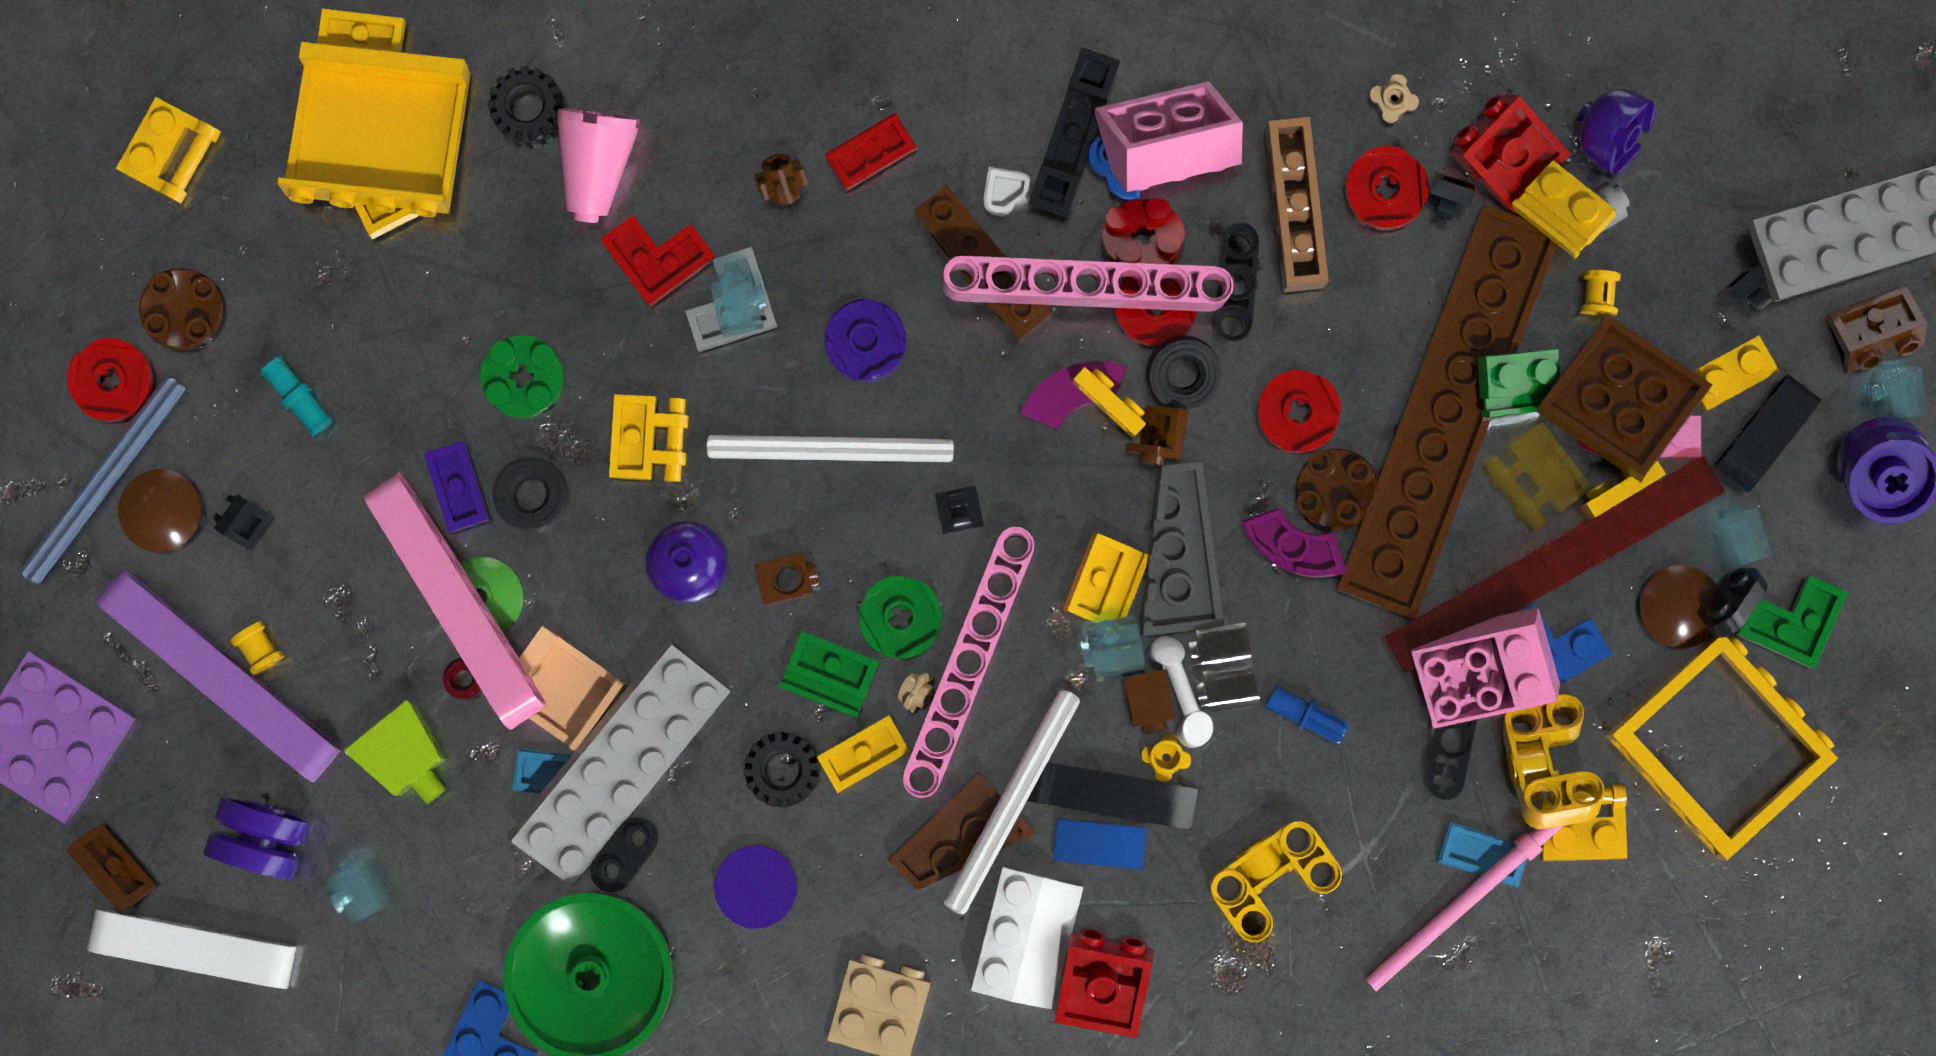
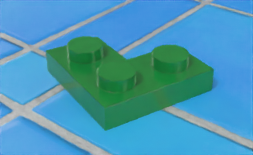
[1735,575,1848,669]

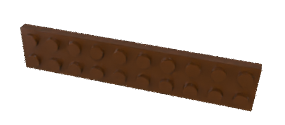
[1336,204,1557,620]

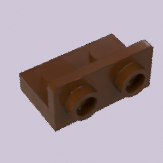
[1828,285,1928,373]

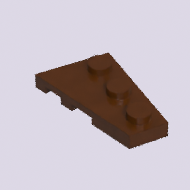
[887,772,1036,891]

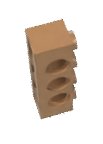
[1265,117,1329,293]

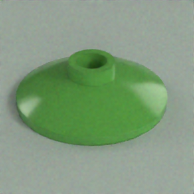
[460,557,524,633]

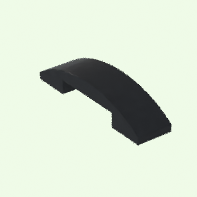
[1028,47,1121,217]
[1027,762,1198,830]

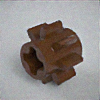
[754,154,808,206]

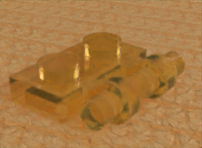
[1485,422,1593,531]

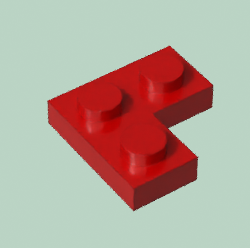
[600,215,716,307]

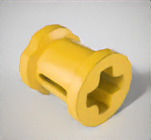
[1580,270,1621,317]
[230,621,285,676]

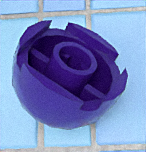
[1577,89,1656,174]
[645,521,729,604]

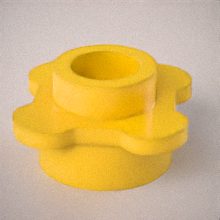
[1141,733,1191,783]

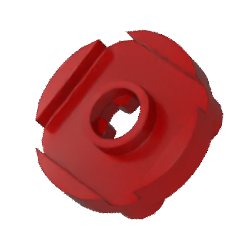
[1345,146,1429,230]
[1102,198,1185,265]
[1114,277,1197,347]
[66,338,153,422]
[1257,369,1341,453]

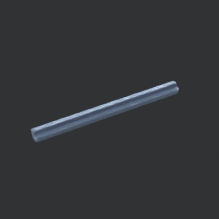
[20,376,185,584]

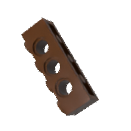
[914,185,1052,345]

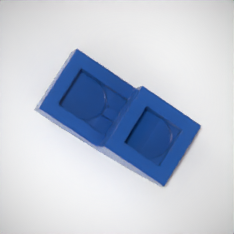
[1053,819,1147,870]

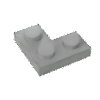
[685,247,777,352]

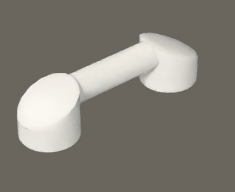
[1146,635,1213,748]

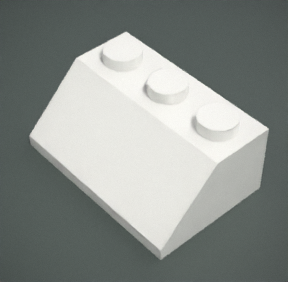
[971,866,1084,1010]

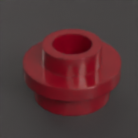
[443,658,481,699]

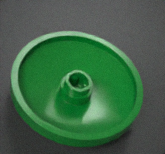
[503,893,673,1056]

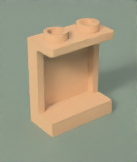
[519,626,628,752]

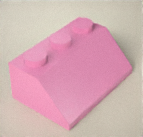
[1095,81,1243,192]

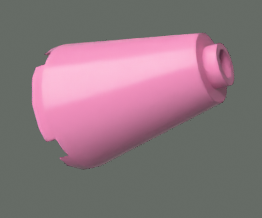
[557,108,640,223]

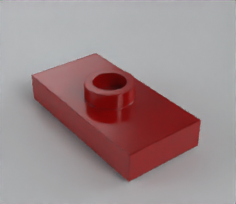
[825,112,917,192]

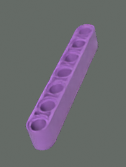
[95,568,341,783]

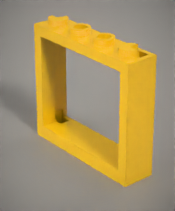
[1605,635,1838,860]

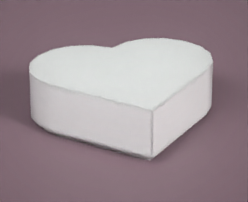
[984,167,1033,218]

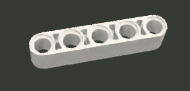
[87,908,296,989]

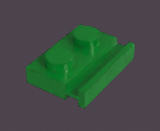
[1478,349,1560,417]
[779,631,880,718]

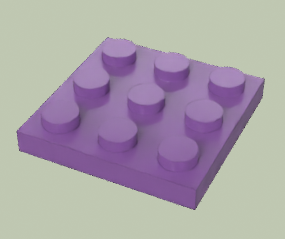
[0,651,136,824]

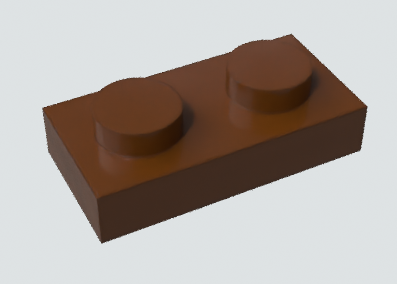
[66,823,156,914]

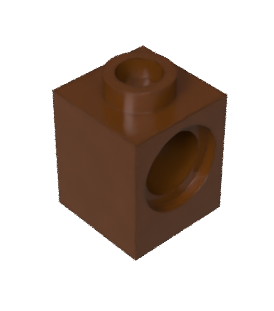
[754,553,820,607]
[1122,669,1175,734]

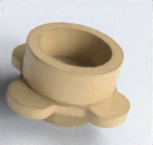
[1370,74,1419,123]
[898,671,935,714]

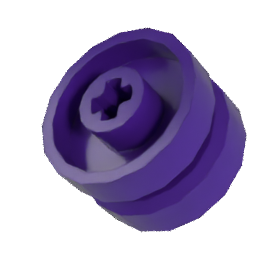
[1837,417,1936,524]
[203,797,311,880]

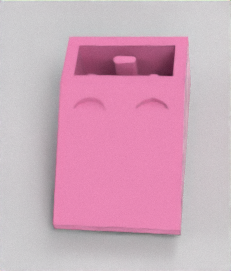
[1411,607,1560,728]

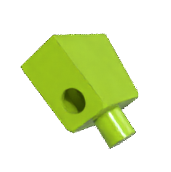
[344,700,446,805]

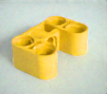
[1503,694,1604,829]
[1209,821,1342,942]

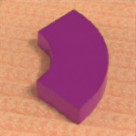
[1020,361,1127,430]
[1241,507,1348,578]

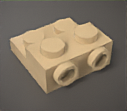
[827,954,931,1056]

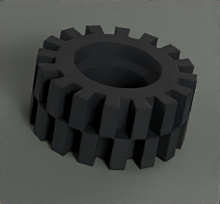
[487,66,565,145]
[743,732,820,808]

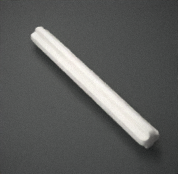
[707,435,954,462]
[944,690,1080,914]

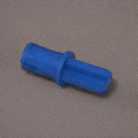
[1265,684,1348,743]

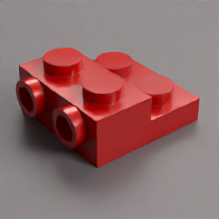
[1450,93,1571,213]
[1054,929,1154,1038]

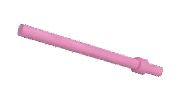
[1365,826,1563,991]

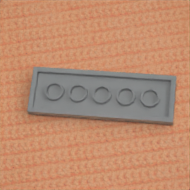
[1747,165,1936,302]
[506,640,731,886]

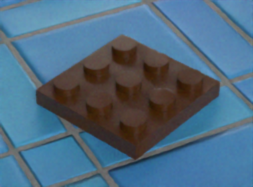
[1537,315,1713,483]

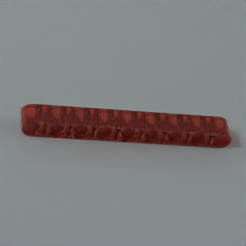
[1383,455,1725,674]

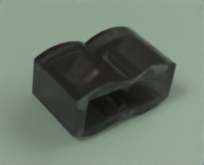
[1188,622,1261,714]

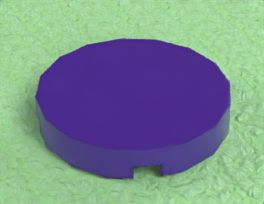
[824,299,907,382]
[714,845,797,929]

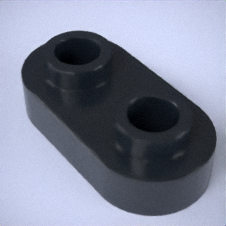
[1703,568,1768,638]
[590,817,660,892]

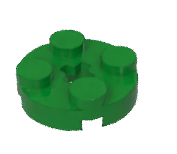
[480,335,565,419]
[859,576,942,659]

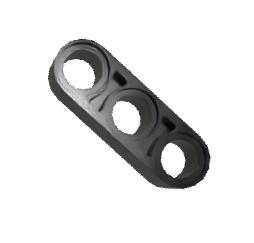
[1213,222,1259,347]
[1714,374,1822,493]

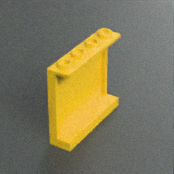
[277,42,471,217]

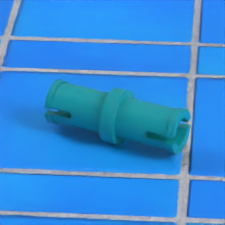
[259,356,333,437]

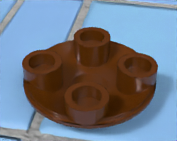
[139,268,223,350]
[1296,448,1378,530]
[118,469,202,552]
[1639,565,1720,648]

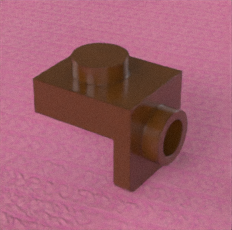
[1125,405,1189,466]

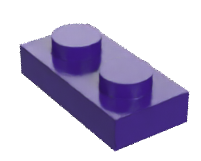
[423,441,490,533]

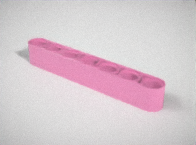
[941,256,1234,311]
[364,472,546,730]
[903,526,1034,798]

